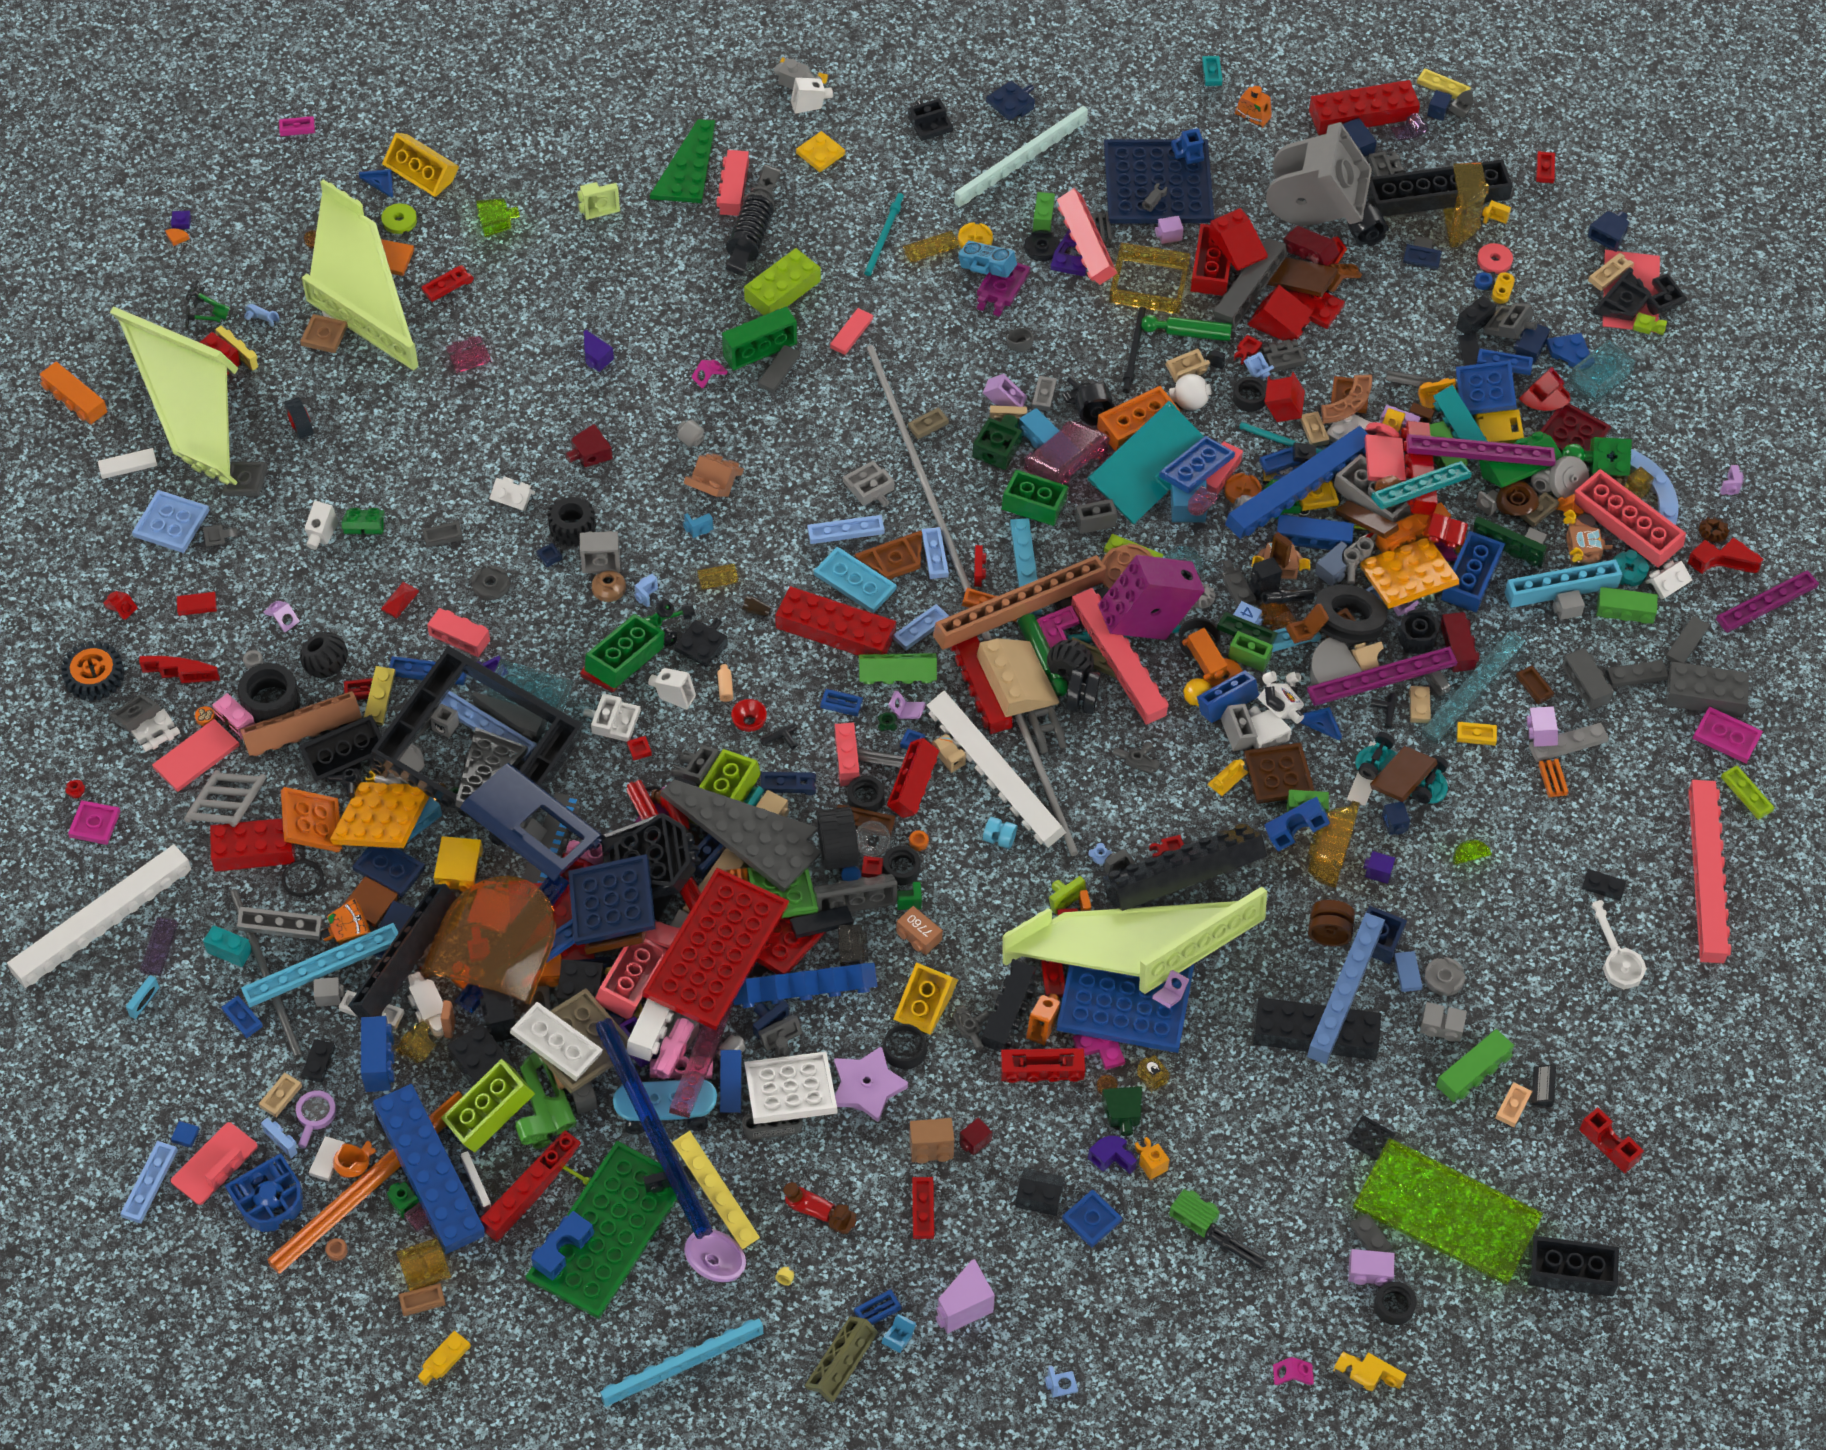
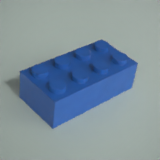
[1441,531,1505,613]

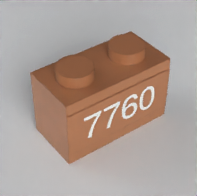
[896,906,943,955]

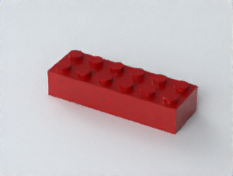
[1309,80,1420,136]
[775,586,896,656]

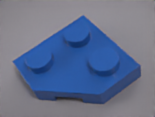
[1546,333,1593,368]

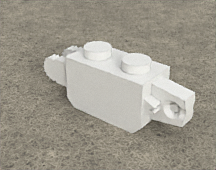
[407,972,444,1038]

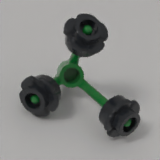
[643,599,695,647]

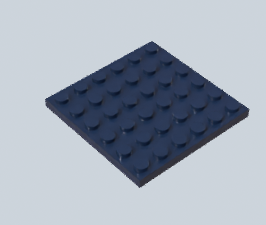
[1104,139,1214,224]

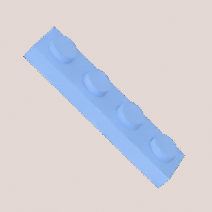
[807,515,885,544]
[120,1141,178,1224]

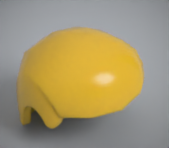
[1183,678,1212,707]

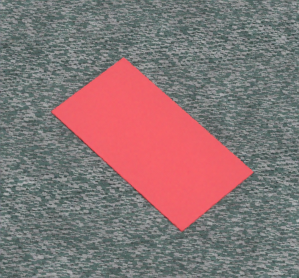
[1602,250,1660,333]

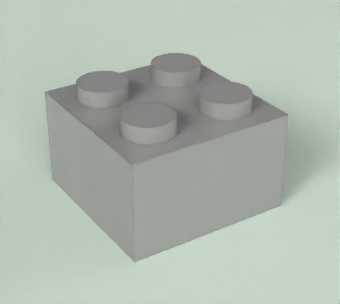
[580,531,620,573]

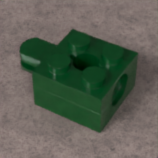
[972,415,1022,470]

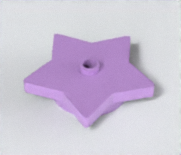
[834,1047,908,1122]

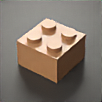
[909,1118,954,1164]

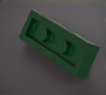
[1217,612,1278,645]

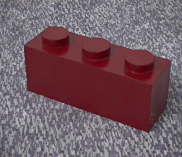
[1283,226,1339,266]
[1440,612,1480,672]

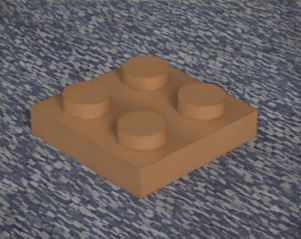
[300,314,348,353]

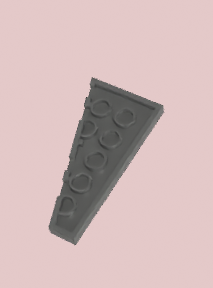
[455,727,528,808]

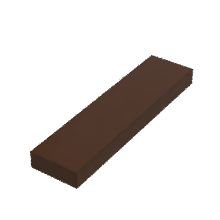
[1335,500,1399,539]

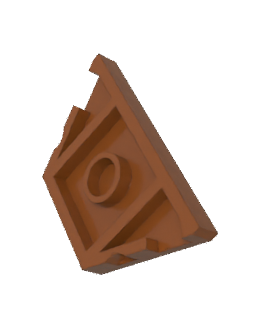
[855,530,922,580]

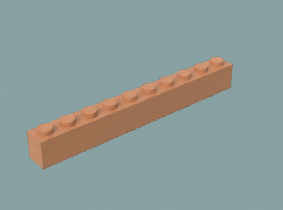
[933,555,1107,650]

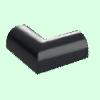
[1647,273,1688,315]

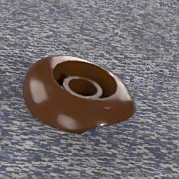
[1496,481,1539,516]

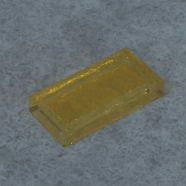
[697,563,738,590]

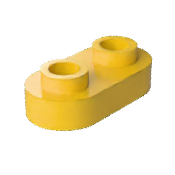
[1491,272,1515,304]

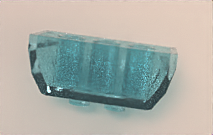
[486,659,574,712]

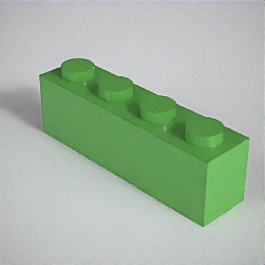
[859,653,937,684]
[1436,1029,1514,1103]

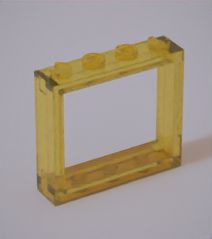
[1109,242,1191,314]

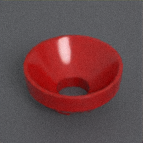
[731,699,767,732]

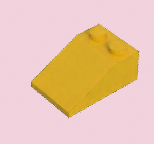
[893,962,958,1035]

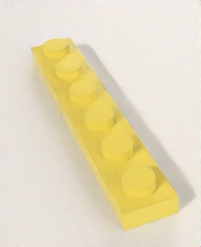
[672,1131,760,1250]

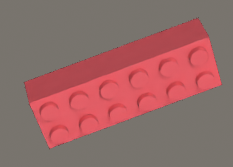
[1574,469,1686,568]

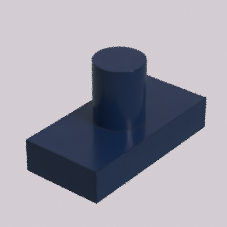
[753,1000,789,1039]

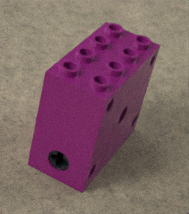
[1098,555,1205,640]

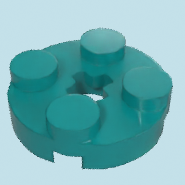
[1613,550,1649,587]

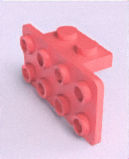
[171,1122,258,1205]

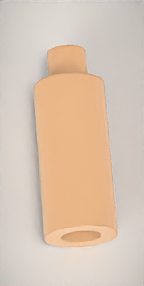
[717,664,734,702]

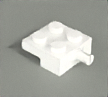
[583,694,641,742]

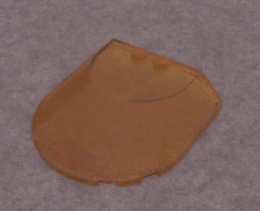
[420,876,556,1004]

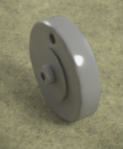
[1549,456,1589,498]

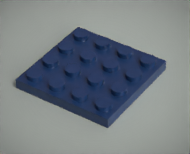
[568,854,656,946]

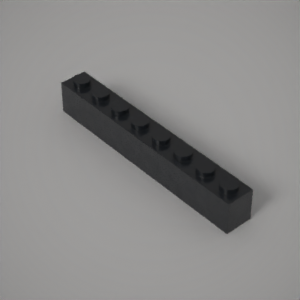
[348,884,459,1020]

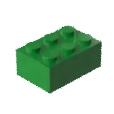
[1001,470,1068,526]

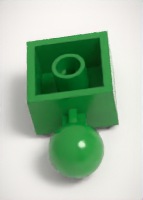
[1562,437,1632,478]

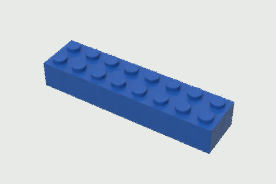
[373,1084,484,1255]

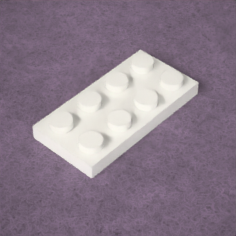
[510,1002,603,1081]

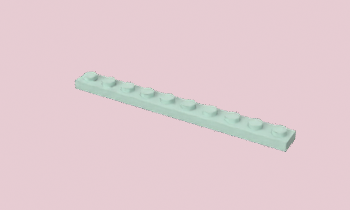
[954,106,1088,207]

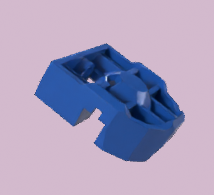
[225,1153,303,1232]

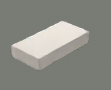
[309,1136,345,1182]

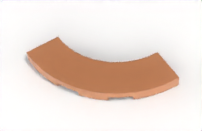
[1321,375,1372,424]

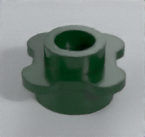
[878,712,897,731]

